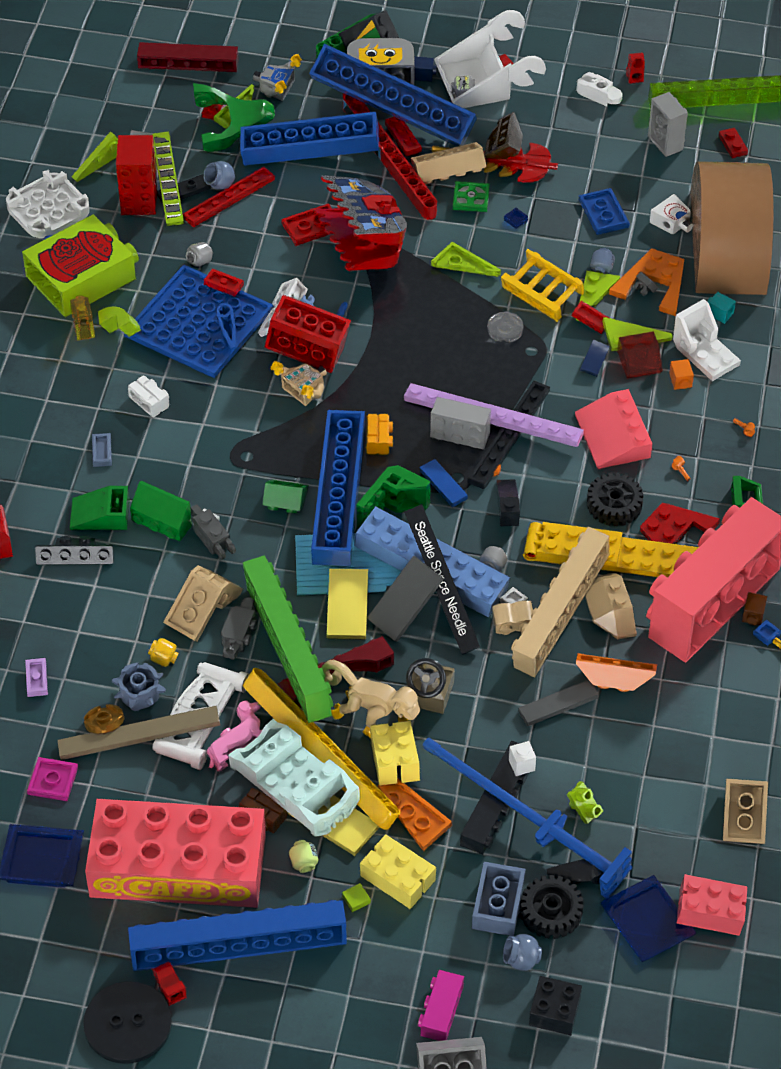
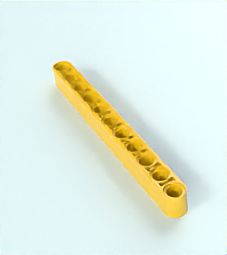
[243,668,400,830]

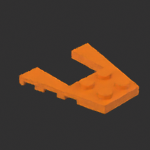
[609,249,684,316]

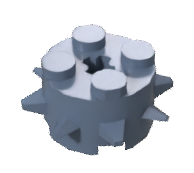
[112,663,166,711]

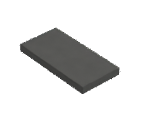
[367,556,444,642]

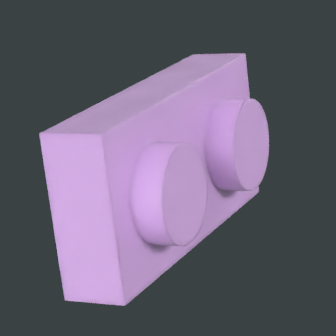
[25,658,48,697]

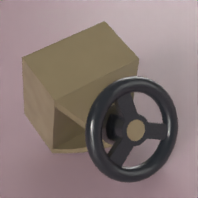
[406,658,455,714]

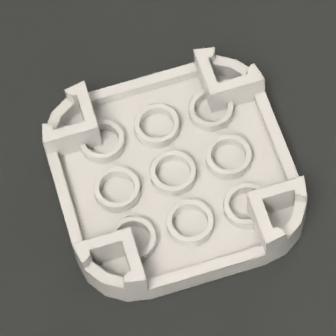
[6,170,89,238]

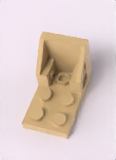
[163,565,243,642]

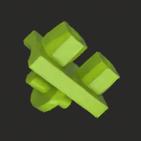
[566,781,603,824]

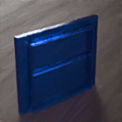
[0,824,84,888]
[600,875,696,962]

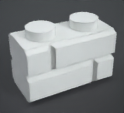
[128,375,169,418]

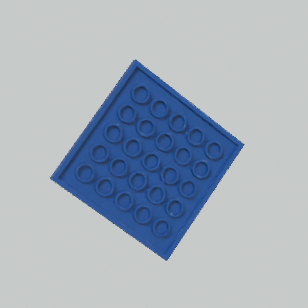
[123,265,273,378]

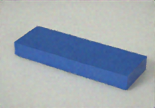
[420,459,468,507]

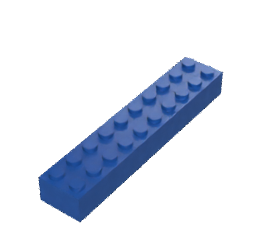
[309,44,477,147]
[311,410,365,566]
[128,900,347,971]

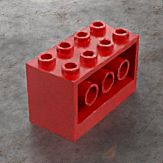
[116,135,158,215]
[264,295,351,373]

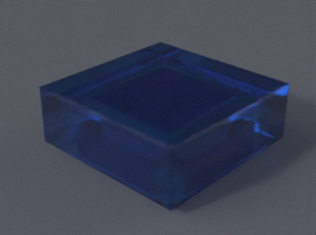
[504,208,528,229]

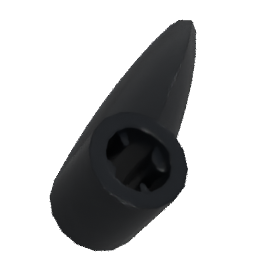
[546,859,604,884]

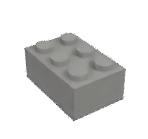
[648,92,688,157]
[430,397,491,449]

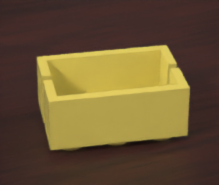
[370,721,420,786]
[360,834,436,909]

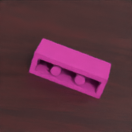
[418,970,464,1041]

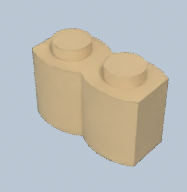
[492,601,533,635]

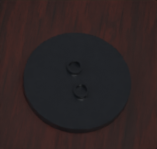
[84,982,172,1064]

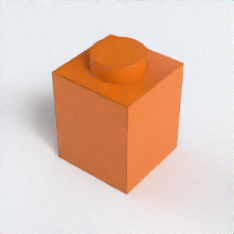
[669,359,694,390]

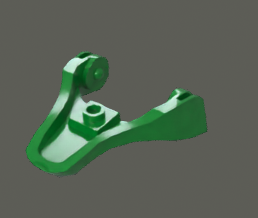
[193,83,275,152]

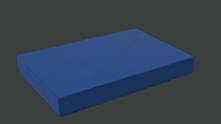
[578,188,630,235]

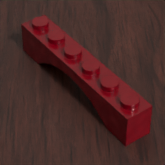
[277,636,394,707]

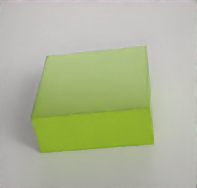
[342,883,371,912]

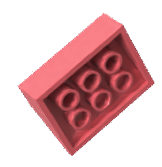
[575,389,652,469]

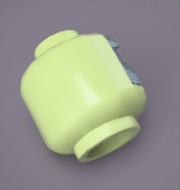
[289,840,319,873]

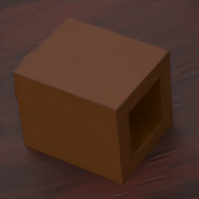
[742,592,767,626]

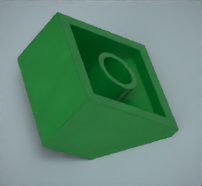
[262,479,309,513]

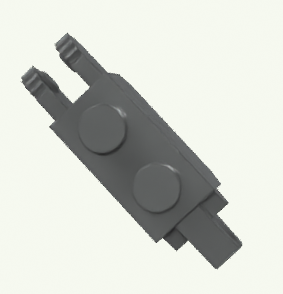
[191,504,236,559]
[221,597,258,660]

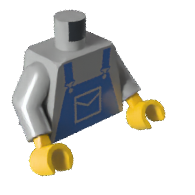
[253,54,302,101]

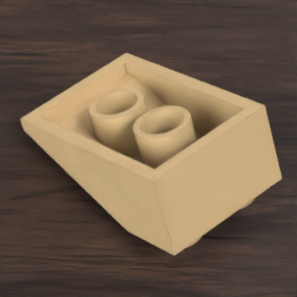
[723,779,768,844]

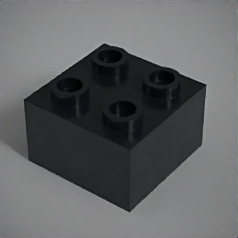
[529,976,582,1036]

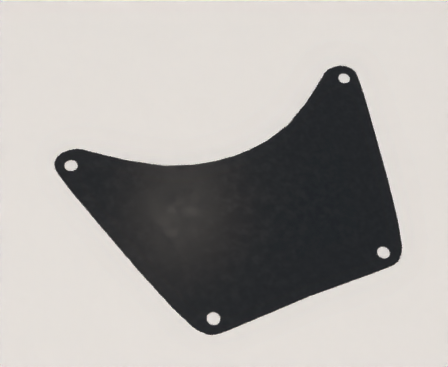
[230,248,547,493]

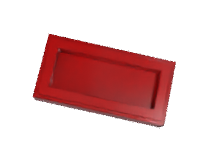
[571,301,609,334]

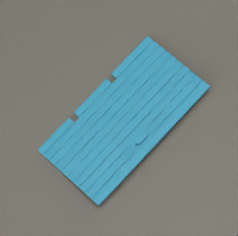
[295,533,402,595]

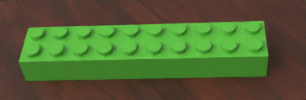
[243,555,333,723]

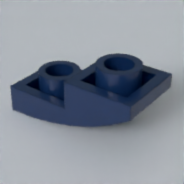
[580,340,610,377]

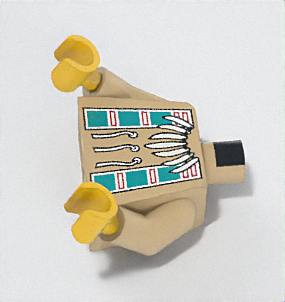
[270,361,327,406]

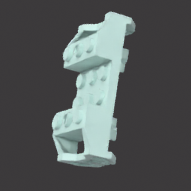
[228,719,360,837]

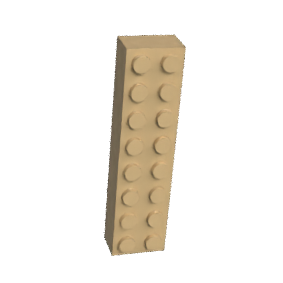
[511,526,610,678]

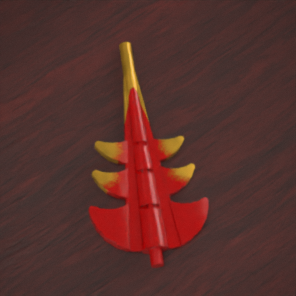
[432,143,558,183]

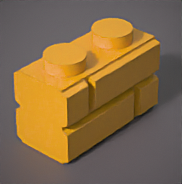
[367,414,393,455]

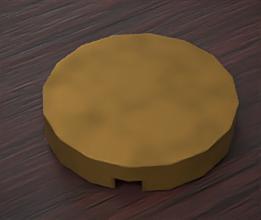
[84,704,124,734]

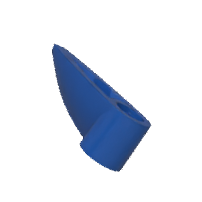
[217,303,236,349]

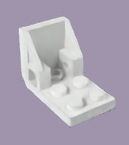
[673,299,741,381]

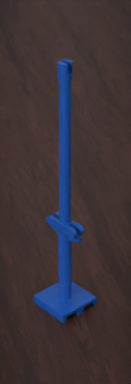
[422,738,632,900]

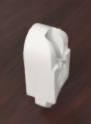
[576,72,622,106]

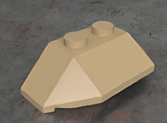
[584,573,637,639]

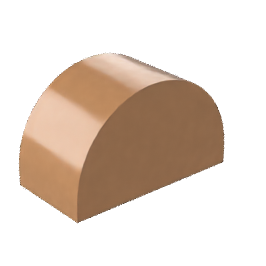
[690,161,773,295]

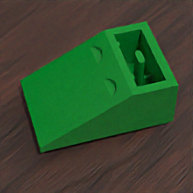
[70,486,130,530]

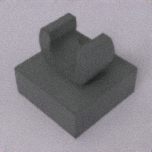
[634,272,658,296]

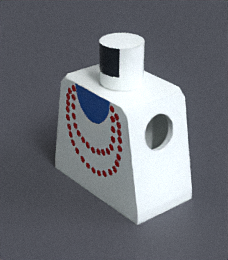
[650,194,693,234]

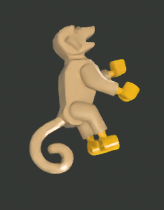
[321,660,420,738]

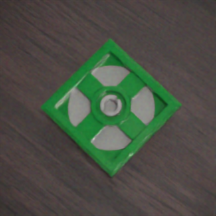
[453,181,490,212]

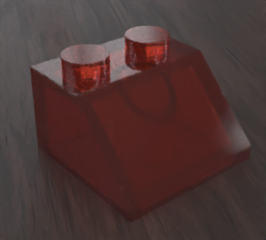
[617,331,663,378]

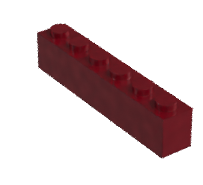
[137,42,239,72]

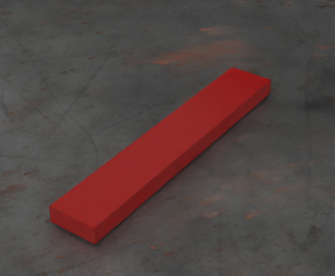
[183,167,275,227]

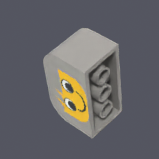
[347,38,414,85]

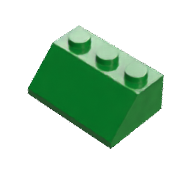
[130,481,192,541]

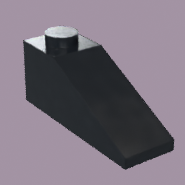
[496,479,520,527]

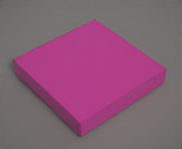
[27,757,78,801]

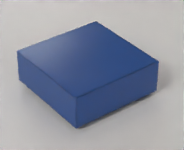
[753,620,781,646]

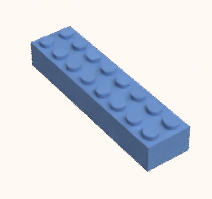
[354,506,510,617]

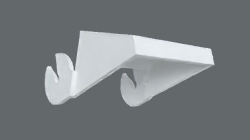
[434,10,546,108]

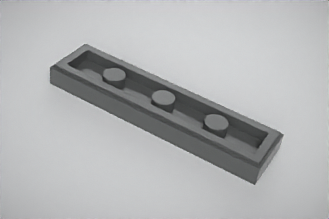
[518,680,599,727]

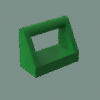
[731,476,763,508]

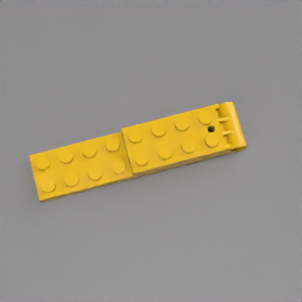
[523,522,699,577]

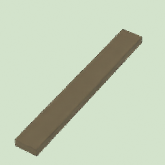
[57,705,220,760]

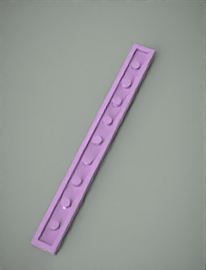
[404,383,584,447]

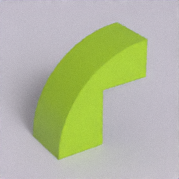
[98,306,141,337]

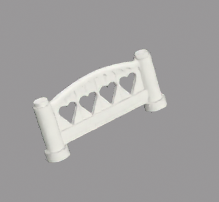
[152,662,249,770]

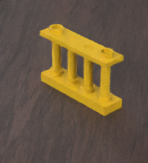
[501,249,584,322]

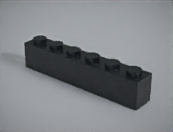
[460,740,534,855]

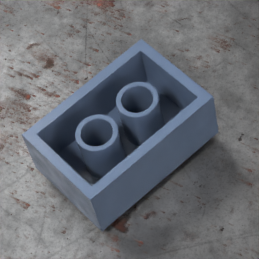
[472,862,526,936]

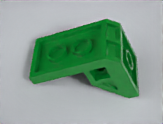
[356,465,431,529]

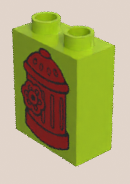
[22,214,139,317]

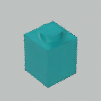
[707,292,736,324]

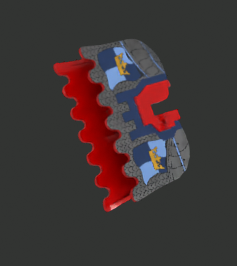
[313,175,407,271]

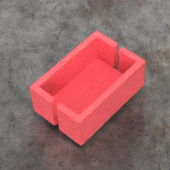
[676,874,747,936]

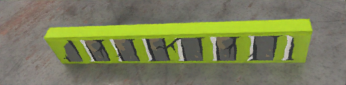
[152,131,184,226]

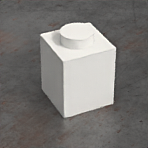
[509,741,536,776]

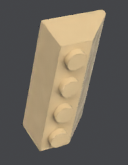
[411,142,486,184]

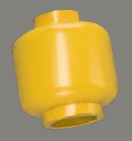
[148,638,179,667]

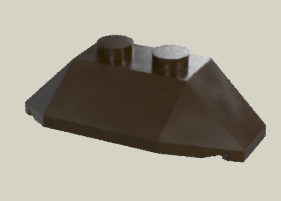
[484,112,523,159]

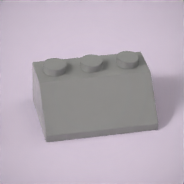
[416,1037,487,1069]

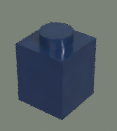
[414,56,437,82]

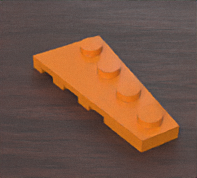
[378,778,452,852]

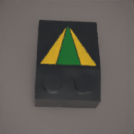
[339,10,399,50]

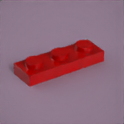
[385,117,422,157]

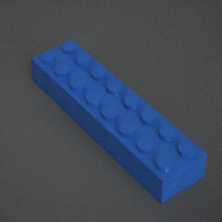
[240,112,379,166]

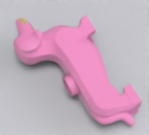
[207,700,262,772]

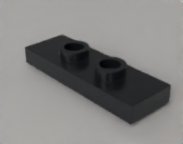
[157,174,211,203]

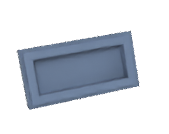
[92,433,112,467]

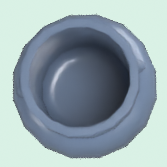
[204,161,235,190]
[503,934,542,971]

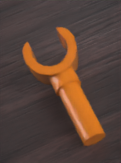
[733,418,755,437]
[672,456,691,481]

